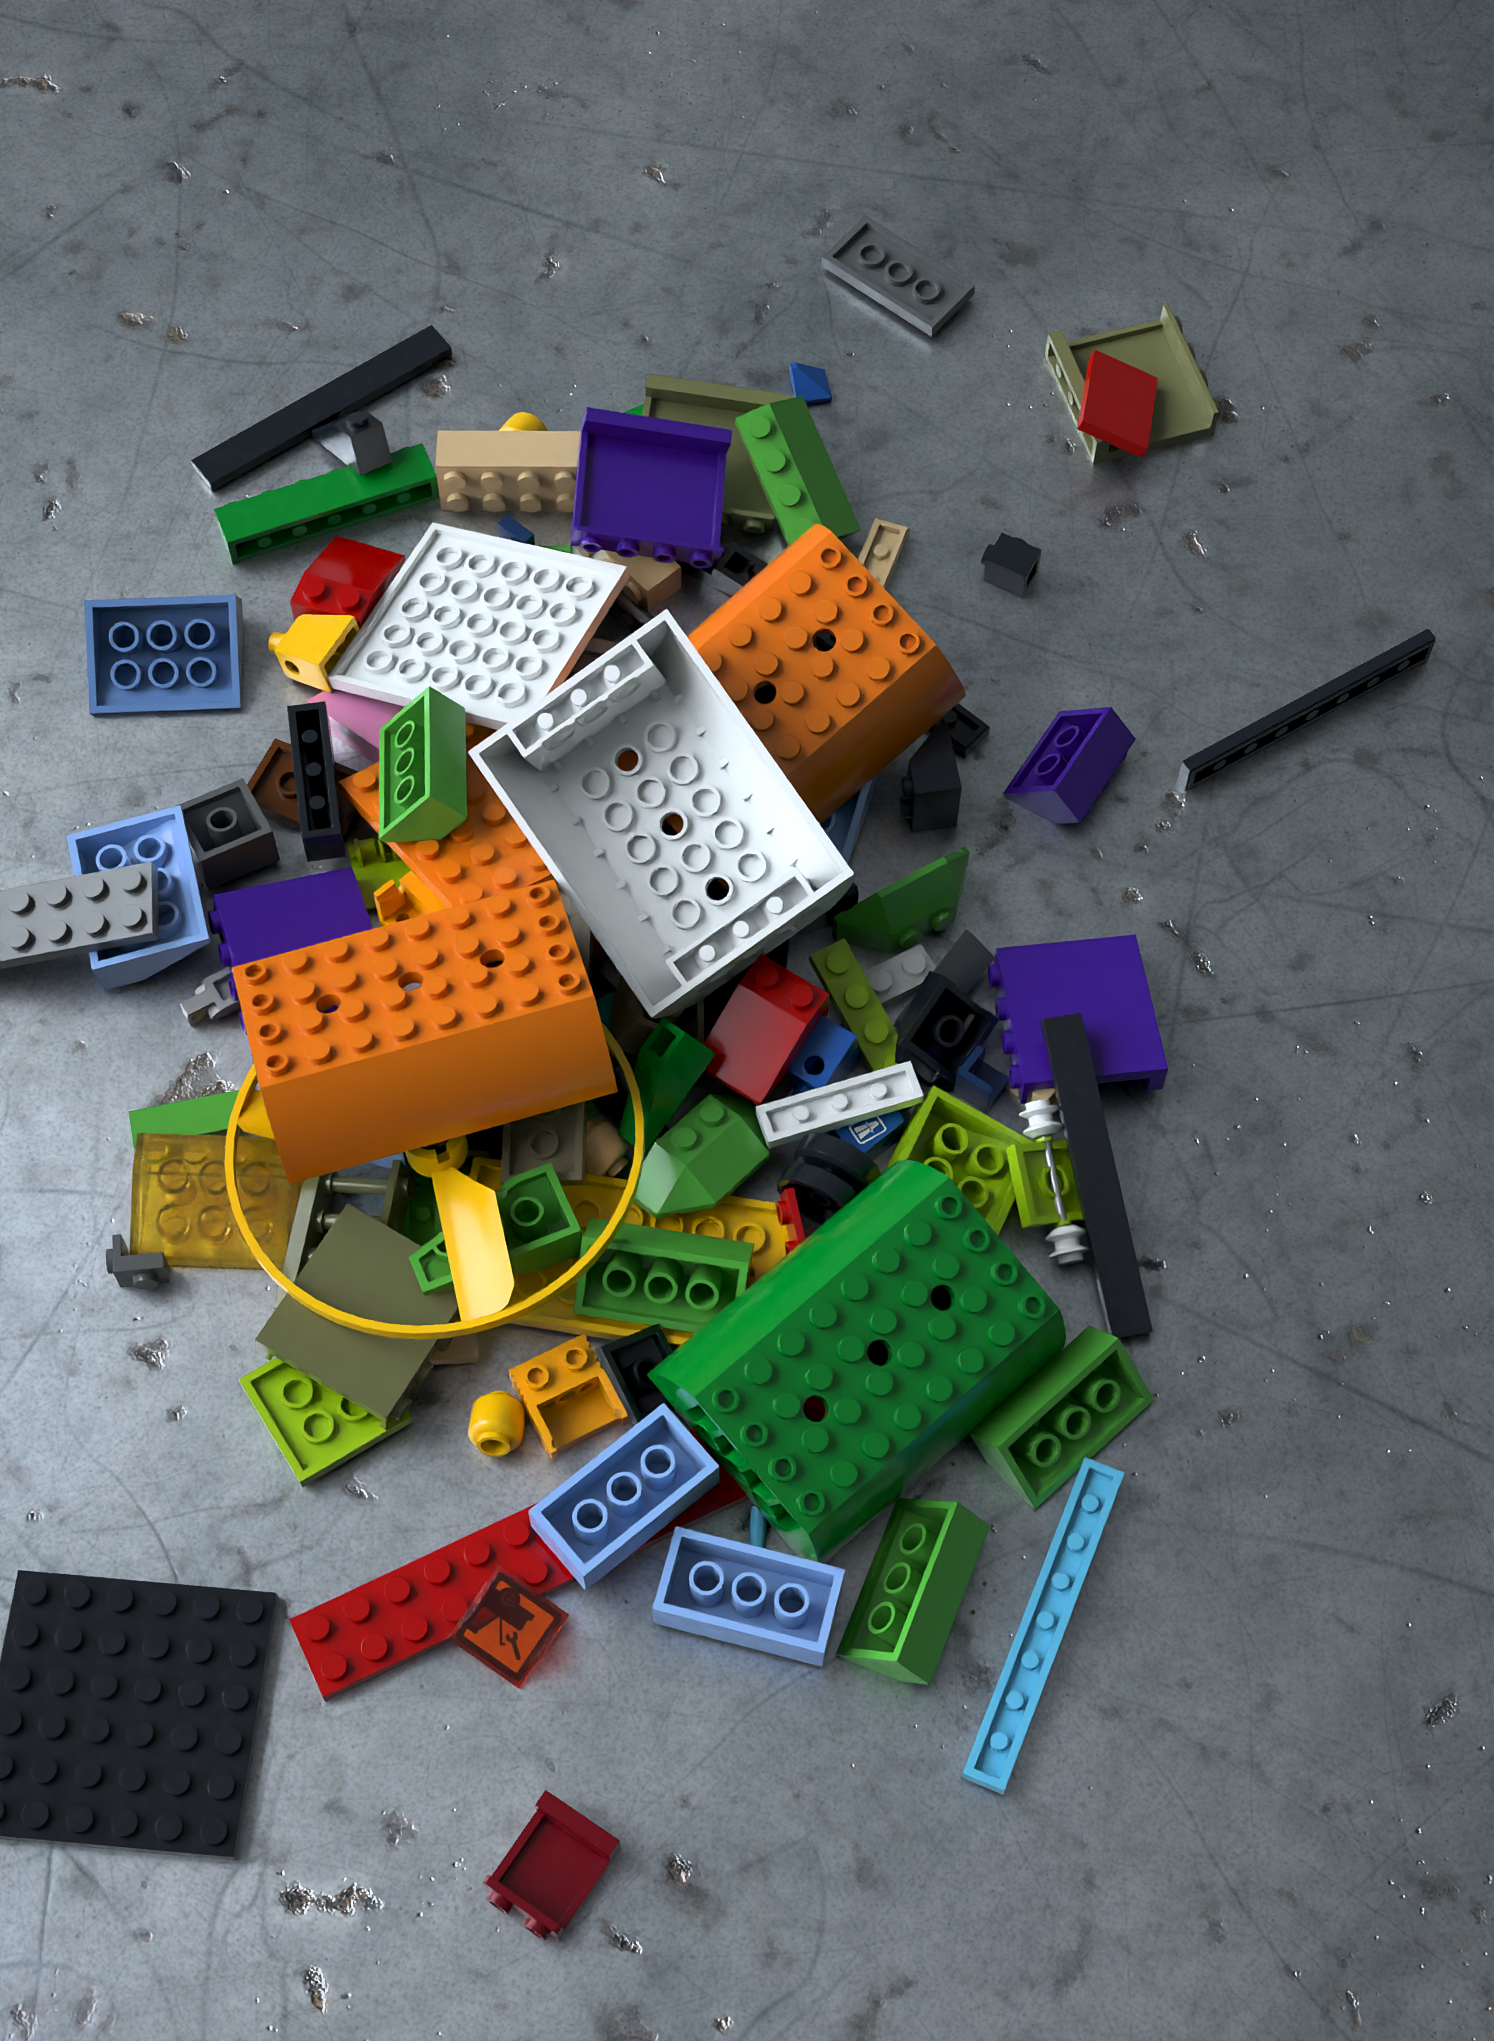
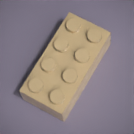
[435,430,580,512]

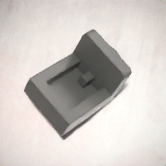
[106,1234,170,1290]

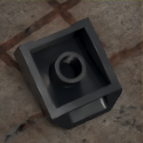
[895,971,1000,1088]

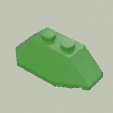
[832,847,970,953]
[633,1094,770,1219]

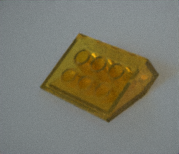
[129,1133,303,1271]

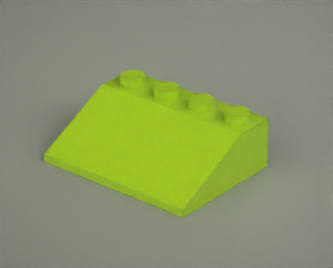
[884,1085,1034,1235]

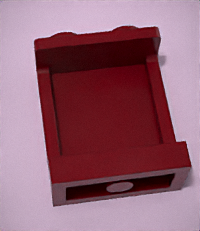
[482,1790,621,1942]

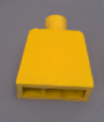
[268,614,360,692]

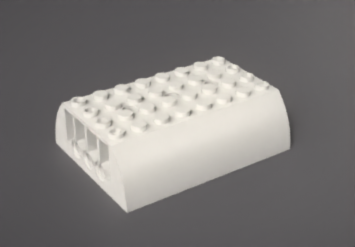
[468,609,855,1019]

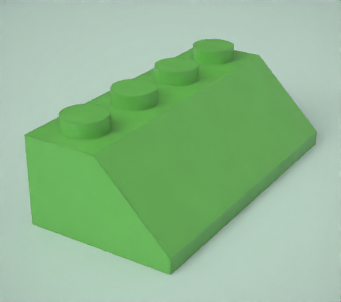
[735,395,861,547]
[379,686,468,843]
[573,1218,754,1333]
[969,1326,1154,1509]
[836,1498,990,1685]

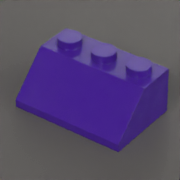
[1003,707,1136,824]

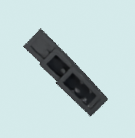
[675,542,768,596]

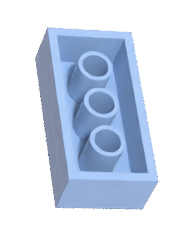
[528,1403,719,1591]
[652,1526,845,1667]

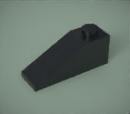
[310,410,392,476]

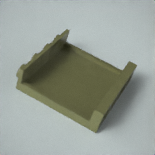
[1045,303,1221,465]
[642,373,792,534]
[255,1203,460,1430]

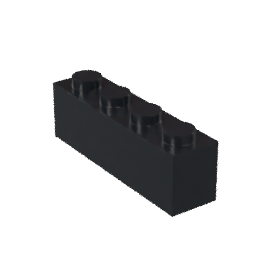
[287,701,346,862]

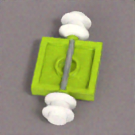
[1006,1099,1090,1265]

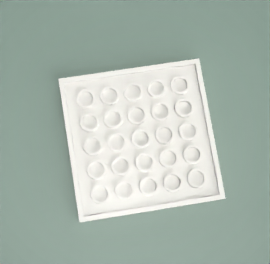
[327,522,629,730]

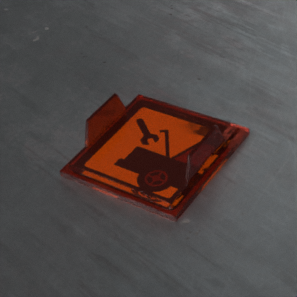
[448,1565,569,1688]

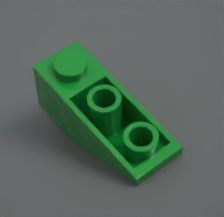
[618,1017,716,1154]

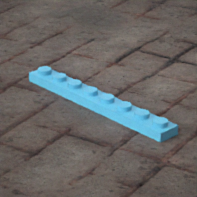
[961,1457,1125,1795]

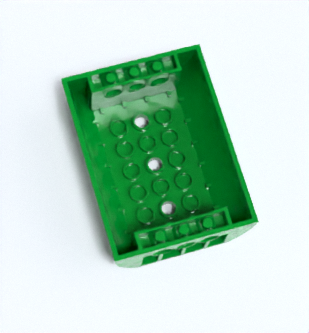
[647,1160,1066,1564]

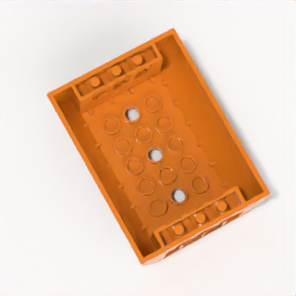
[617,523,966,893]
[232,879,618,1184]

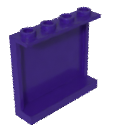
[570,407,732,568]
[208,867,373,1035]
[988,934,1168,1104]

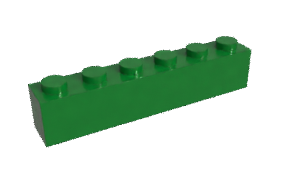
[214,443,440,564]

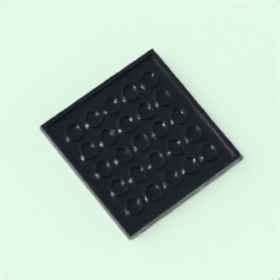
[0,1570,278,1861]

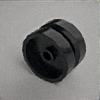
[777,1133,882,1226]

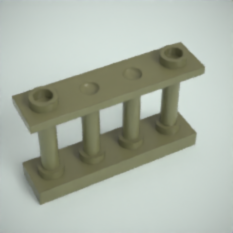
[274,1160,416,1309]

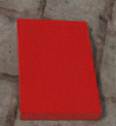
[1077,350,1158,458]

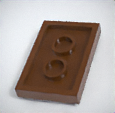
[247,738,361,844]

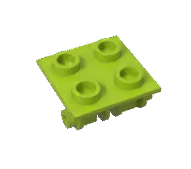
[347,834,418,910]

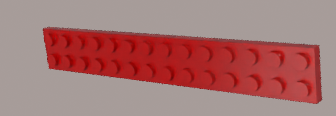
[289,1397,825,1701]

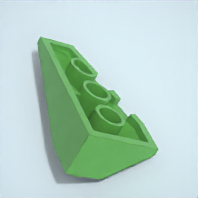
[409,1162,582,1296]

